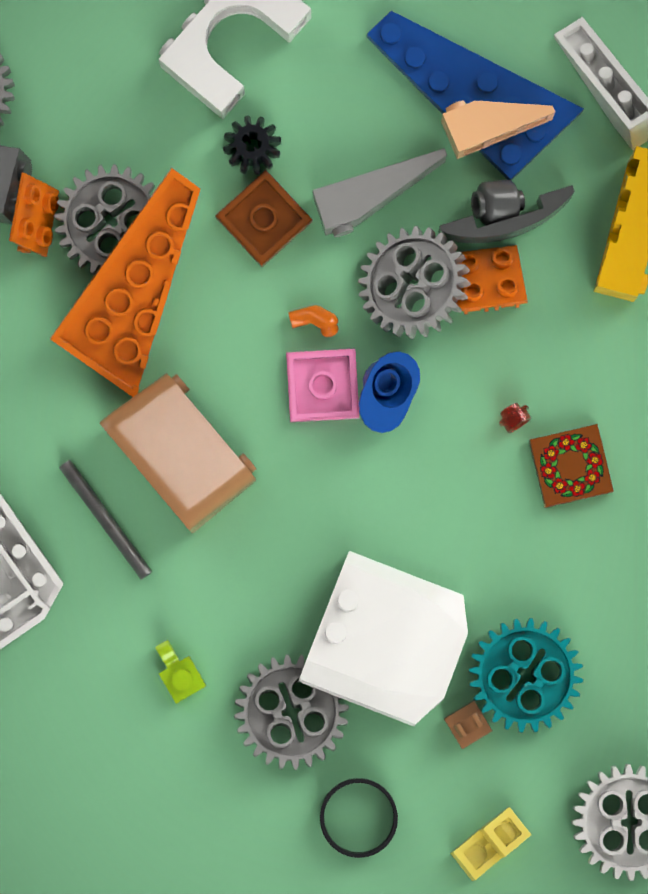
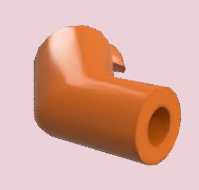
[288,305,339,337]

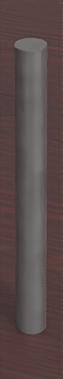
[59,460,152,580]

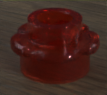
[499,402,532,433]

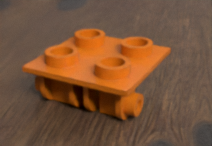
[9,173,59,257]
[456,245,528,315]

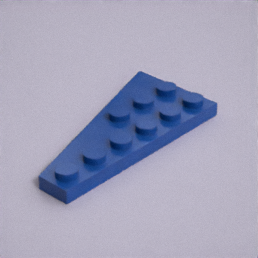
[367,11,584,180]

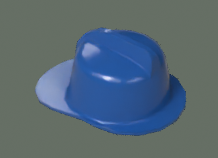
[358,351,420,433]

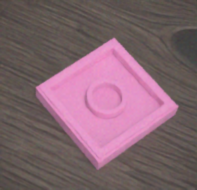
[286,349,359,423]

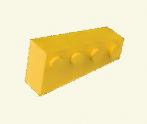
[593,146,648,302]

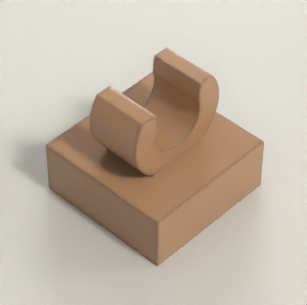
[444,701,492,749]

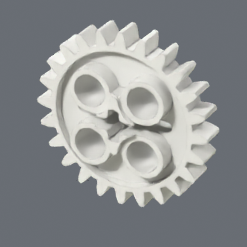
[571,764,648,881]

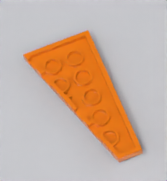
[50,168,200,397]

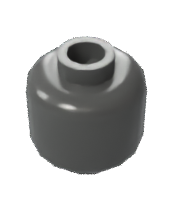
[471,180,525,226]

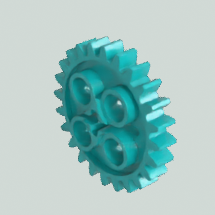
[468,618,583,733]

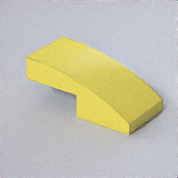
[450,807,531,881]

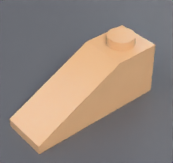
[441,100,555,159]

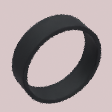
[320,778,398,858]

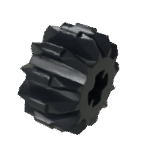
[223,116,281,175]

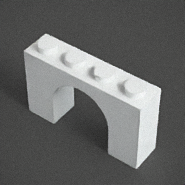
[159,0,311,119]

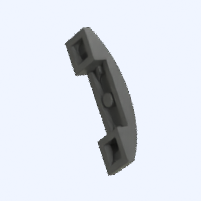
[438,185,575,244]

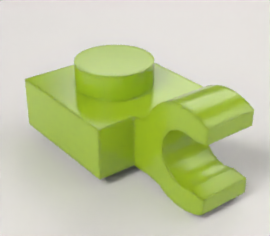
[155,640,207,704]

